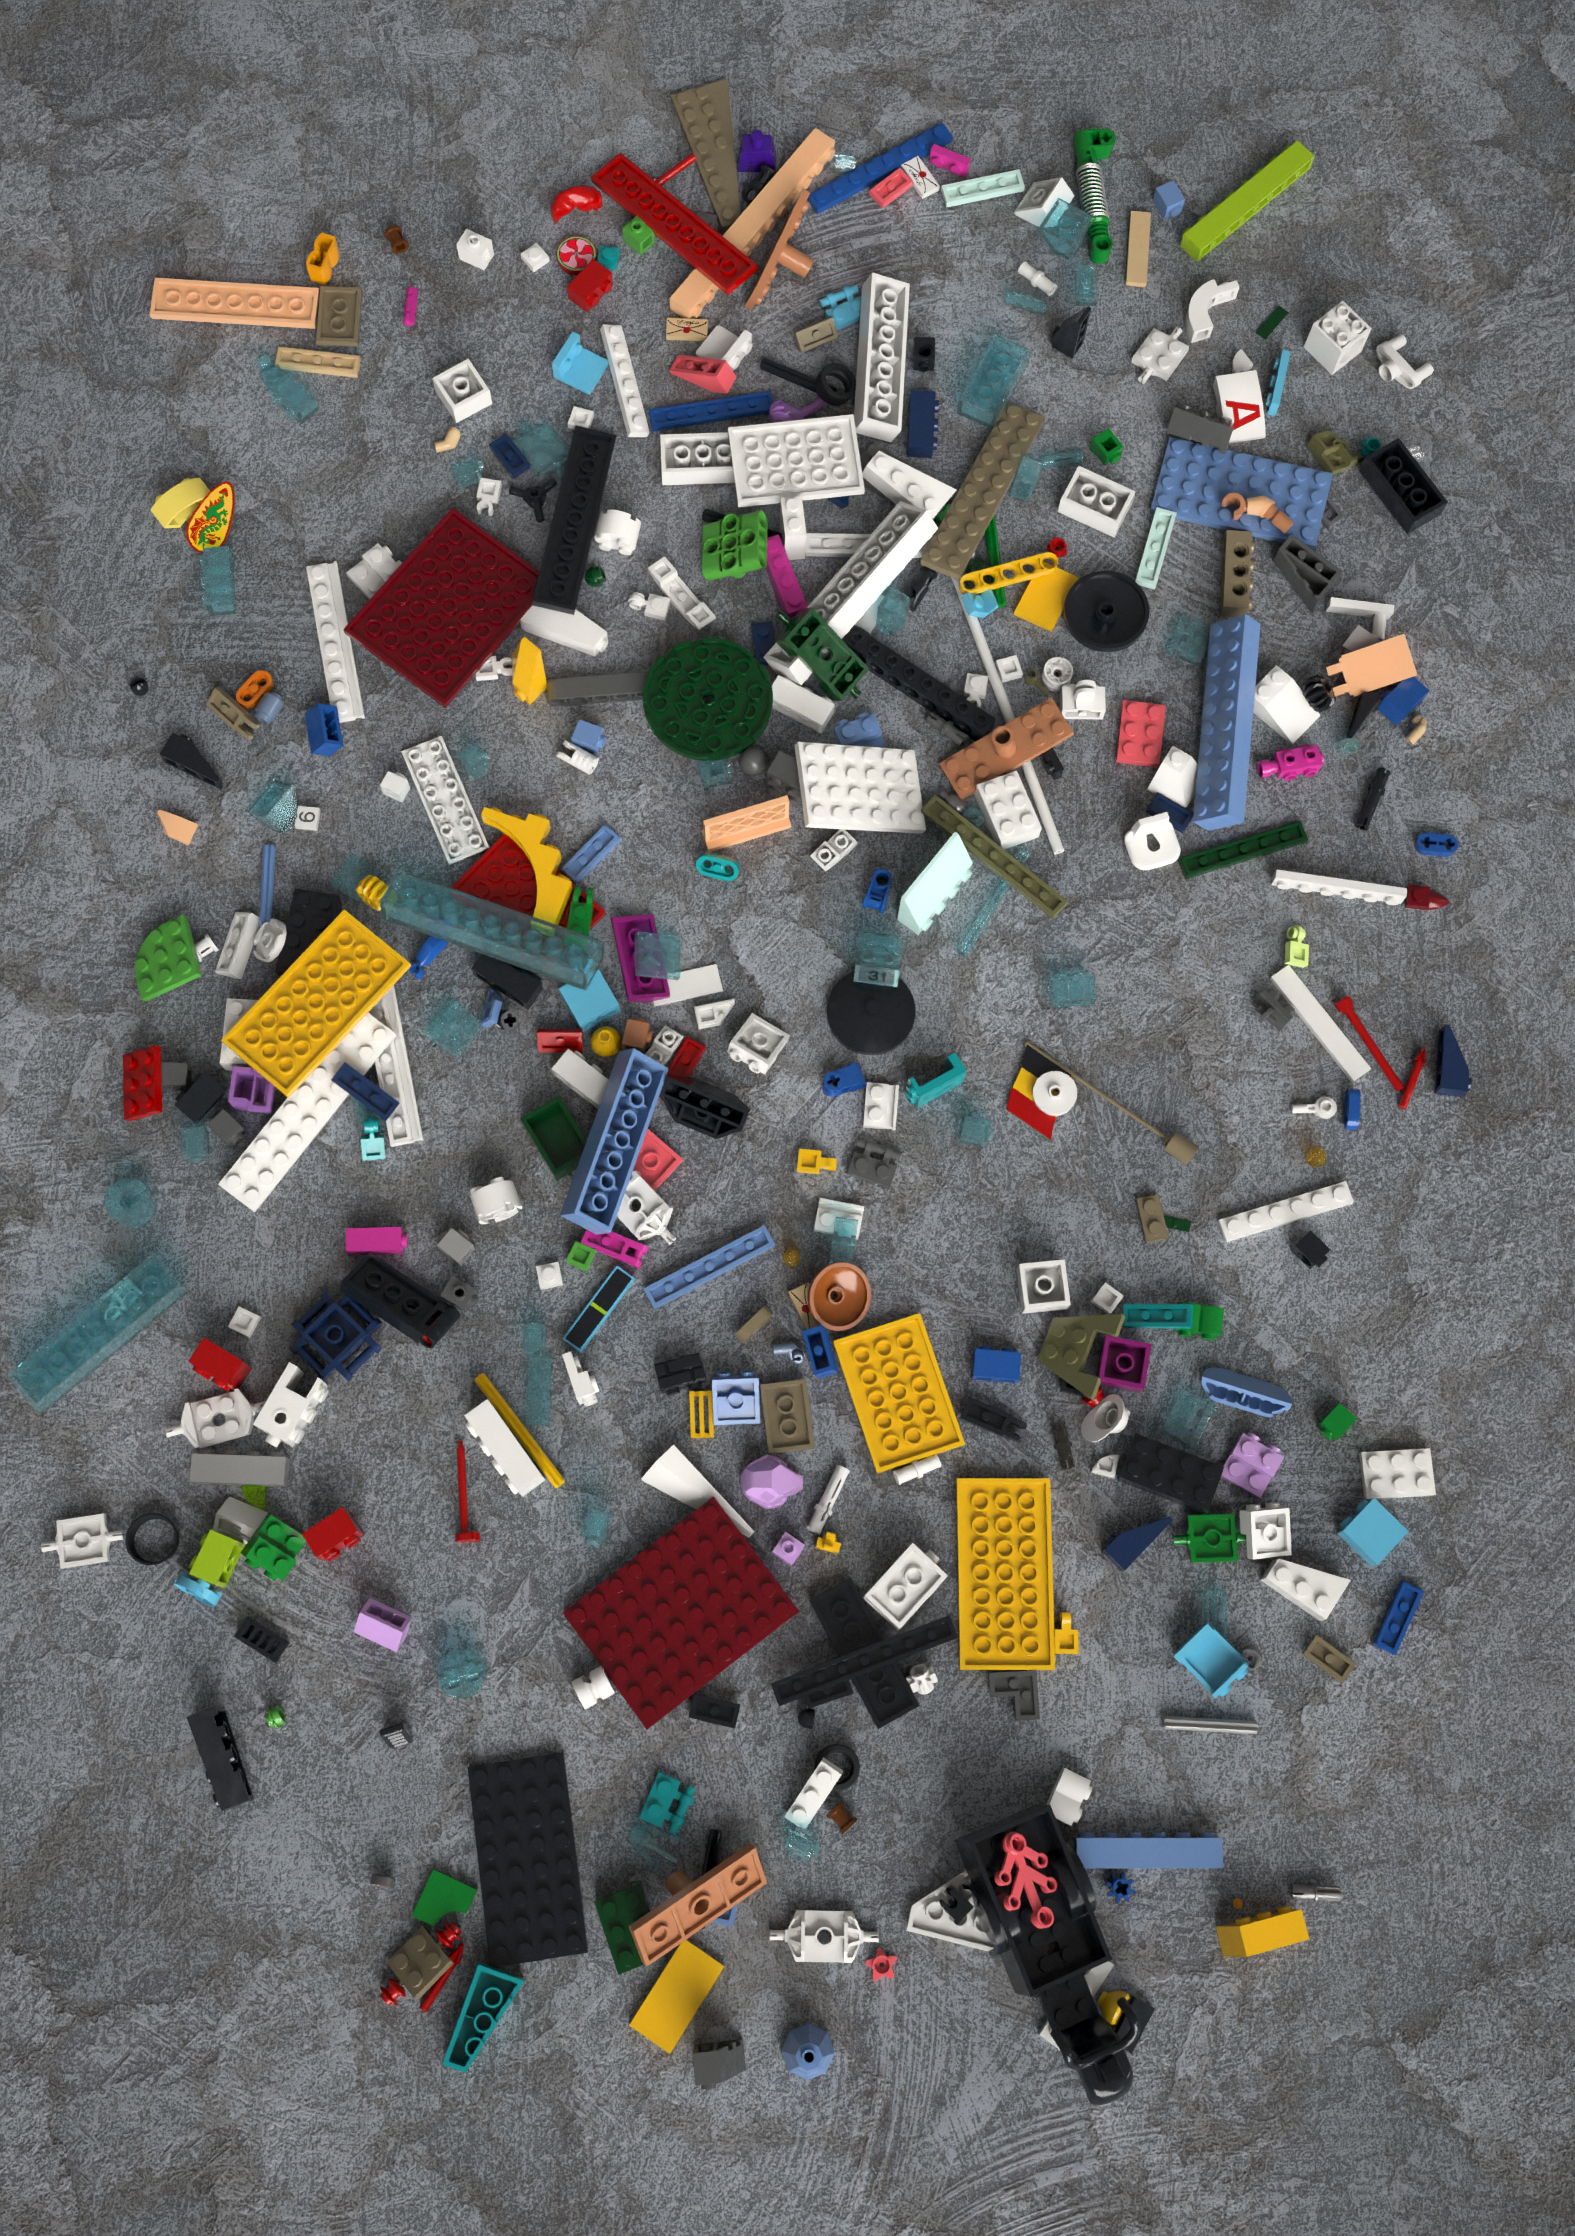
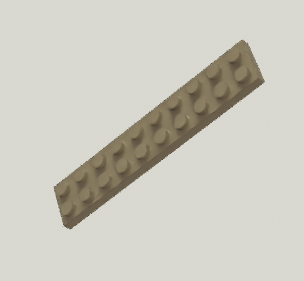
[920,402,1045,580]

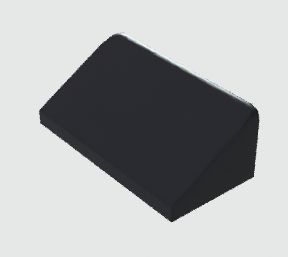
[1114,1996,1155,2054]

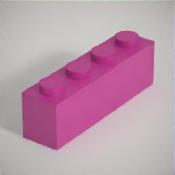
[765,534,808,618]

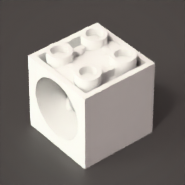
[1304,301,1372,375]

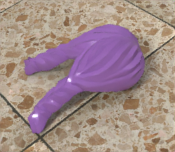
[769,397,827,423]

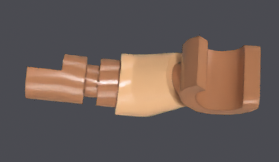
[1221,493,1294,534]

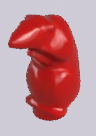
[550,185,602,223]

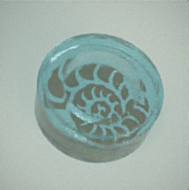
[1338,738,1361,754]

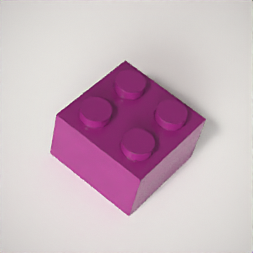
[1096,1335,1151,1393]

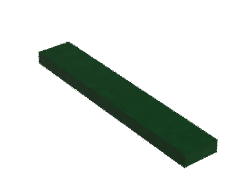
[1178,821,1308,880]

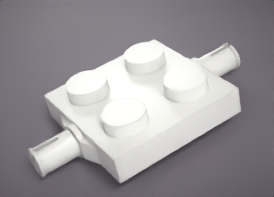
[1131,326,1189,384]
[41,1513,125,1569]

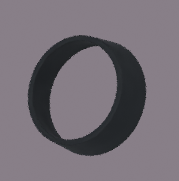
[125,1513,179,1565]

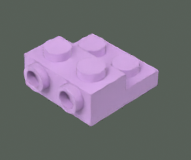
[1221,1432,1284,1499]

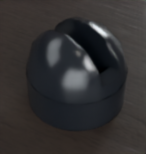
[130,677,149,696]
[798,1709,815,1729]

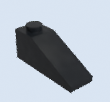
[1051,307,1092,359]
[160,733,223,790]

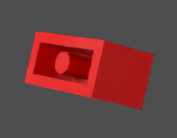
[567,259,613,312]

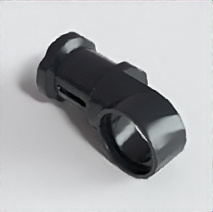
[742,164,776,205]

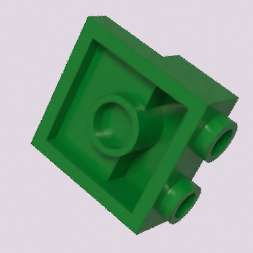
[240,1513,306,1581]

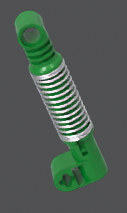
[1073,129,1116,264]

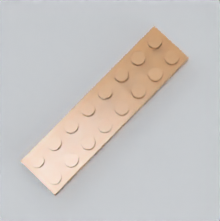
[150,278,320,329]

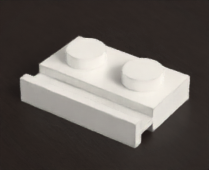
[863,1082,899,1130]
[814,1198,864,1240]

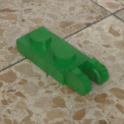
[565,886,594,948]

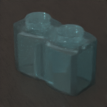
[1047,971,1097,1008]

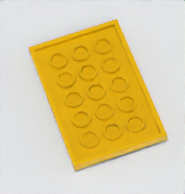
[833,1313,965,1474]

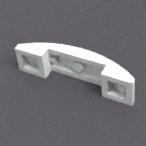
[648,556,716,630]

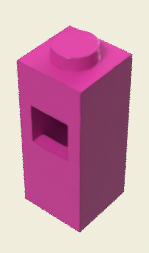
[346,1227,408,1256]

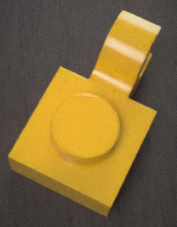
[797,1148,837,1175]
[815,1532,841,1554]
[1054,1612,1079,1654]

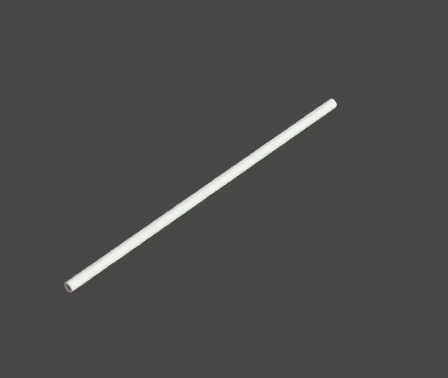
[951,576,1064,855]

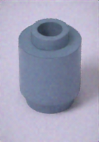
[254,692,284,725]

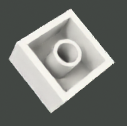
[432,359,492,423]
[1016,1259,1071,1314]

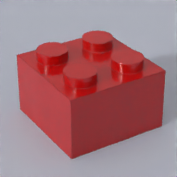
[188,1338,252,1392]
[302,1507,365,1562]

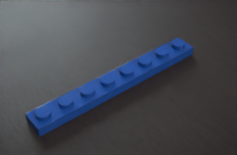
[807,122,953,215]

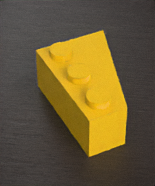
[1215,1905,1309,1957]

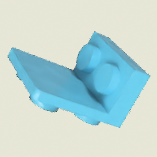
[552,331,609,395]

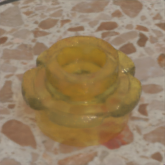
[1305,1147,1327,1168]
[783,1246,800,1269]

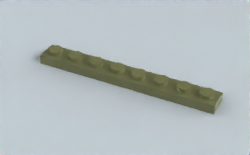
[921,795,1068,919]

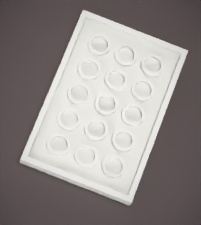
[728,414,865,507]
[794,742,926,834]

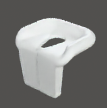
[1124,812,1181,870]

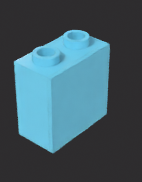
[559,968,620,1032]
[1337,1498,1409,1567]

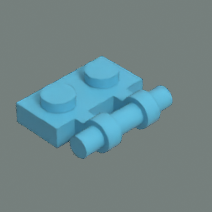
[819,284,862,330]

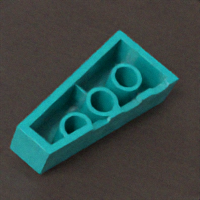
[442,1961,525,2073]

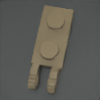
[206,686,260,740]

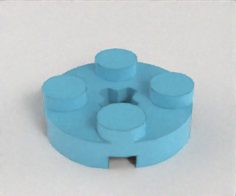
[174,1571,222,1607]

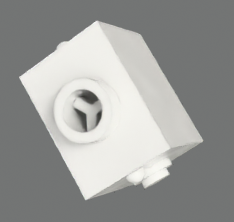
[456,229,494,270]

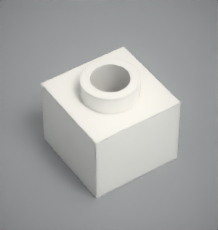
[380,771,410,802]

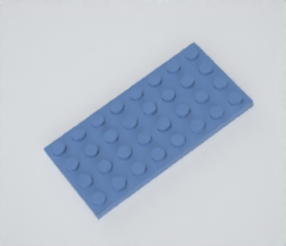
[1150,437,1333,550]

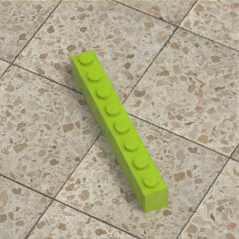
[1180,140,1314,262]

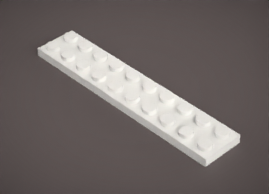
[218,1013,396,1212]

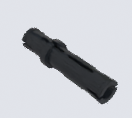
[1355,767,1391,831]

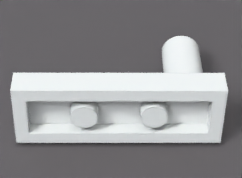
[1326,597,1394,641]

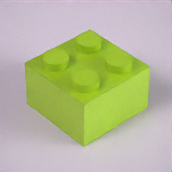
[189,1529,246,1588]

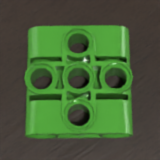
[702,510,768,582]

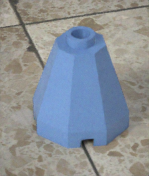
[781,2022,835,2080]

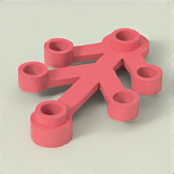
[994,1832,1057,1929]

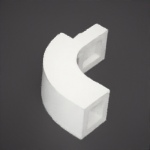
[1185,279,1239,343]

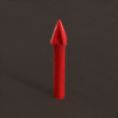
[653,153,697,186]
[1398,1048,1426,1109]
[419,1943,465,2012]

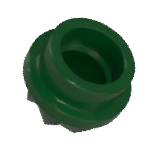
[585,565,606,587]

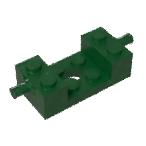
[774,608,869,701]

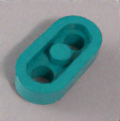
[696,852,740,881]

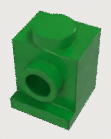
[1089,428,1124,466]

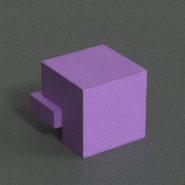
[228,1066,275,1113]

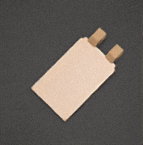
[1326,634,1417,697]

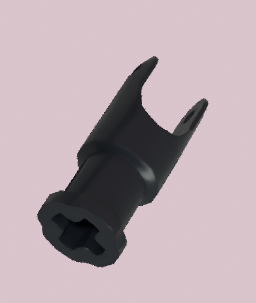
[899,566,938,612]

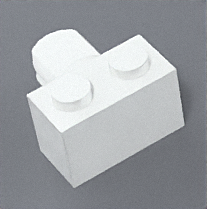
[1060,680,1106,720]

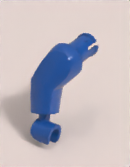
[409,914,450,979]

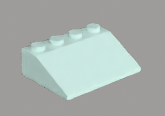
[897,832,972,935]

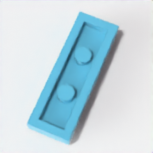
[1265,350,1291,416]

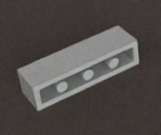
[189,1450,290,1488]

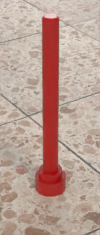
[1334,996,1404,1091]

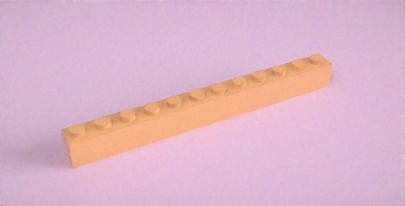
[670,128,835,319]

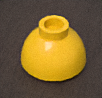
[590,1026,622,1057]
[1097,1990,1130,2025]

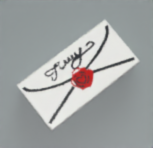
[901,156,940,199]

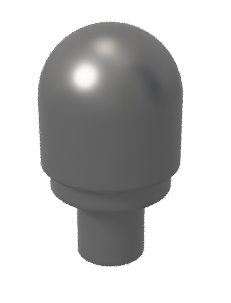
[938,790,966,815]

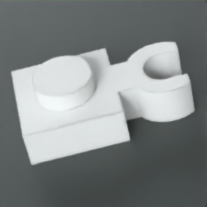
[476,478,502,516]
[476,656,512,681]
[963,673,988,708]

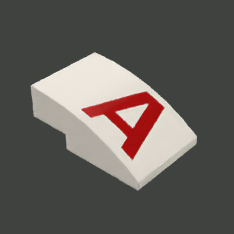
[1213,370,1266,443]

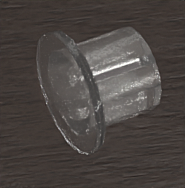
[1406,438,1426,466]

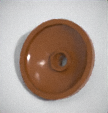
[808,1262,871,1331]

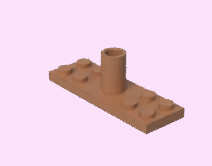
[744,189,814,311]
[939,697,1074,800]
[629,1843,767,1967]

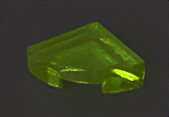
[242,1485,267,1510]

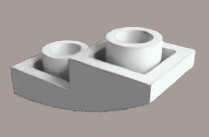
[810,829,858,872]
[645,1025,684,1066]

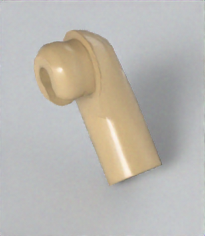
[434,427,461,453]

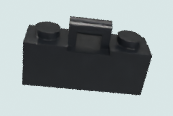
[471,947,543,1010]

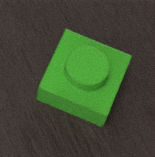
[566,1241,597,1272]

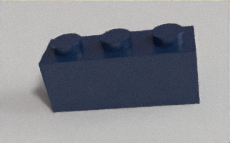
[907,390,939,458]

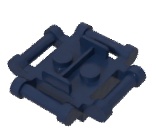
[290,1291,383,1381]

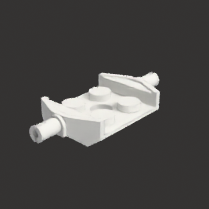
[617,1171,676,1245]
[165,1388,267,1449]
[770,1909,879,1963]

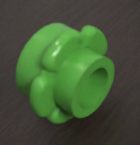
[265,1705,286,1728]

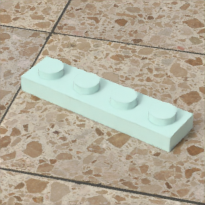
[941,169,1025,207]
[1135,507,1177,590]

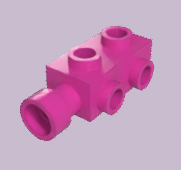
[1257,744,1324,781]

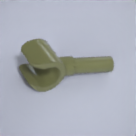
[1025,669,1050,697]

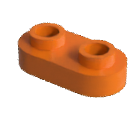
[236,670,273,709]

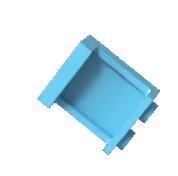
[1173,1620,1249,1699]

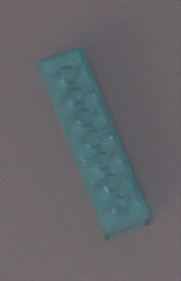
[7,1252,189,1413]

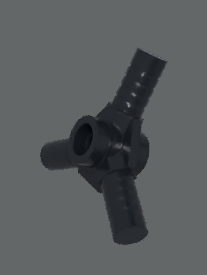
[509,478,557,522]

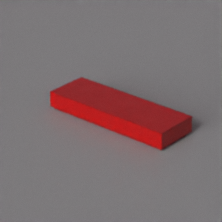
[659,1036,706,1097]

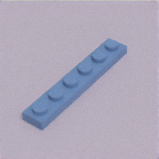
[643,1225,775,1310]

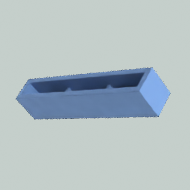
[1073,1832,1223,1868]

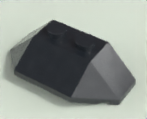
[659,1075,751,1139]

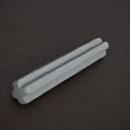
[1163,1716,1258,1734]

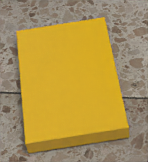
[1014,561,1079,632]

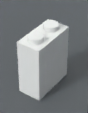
[780,496,806,560]

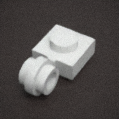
[628,592,671,621]

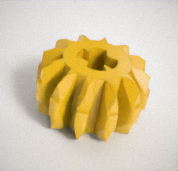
[356,875,395,911]

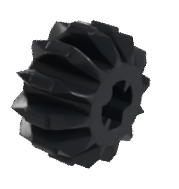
[1301,674,1336,713]

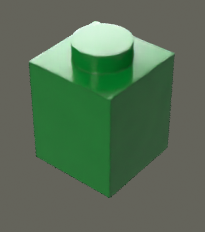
[1316,1403,1357,1442]

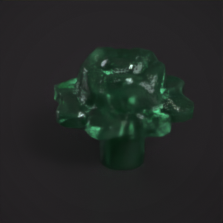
[965,557,989,578]

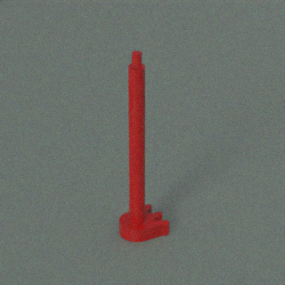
[455,1441,480,1543]

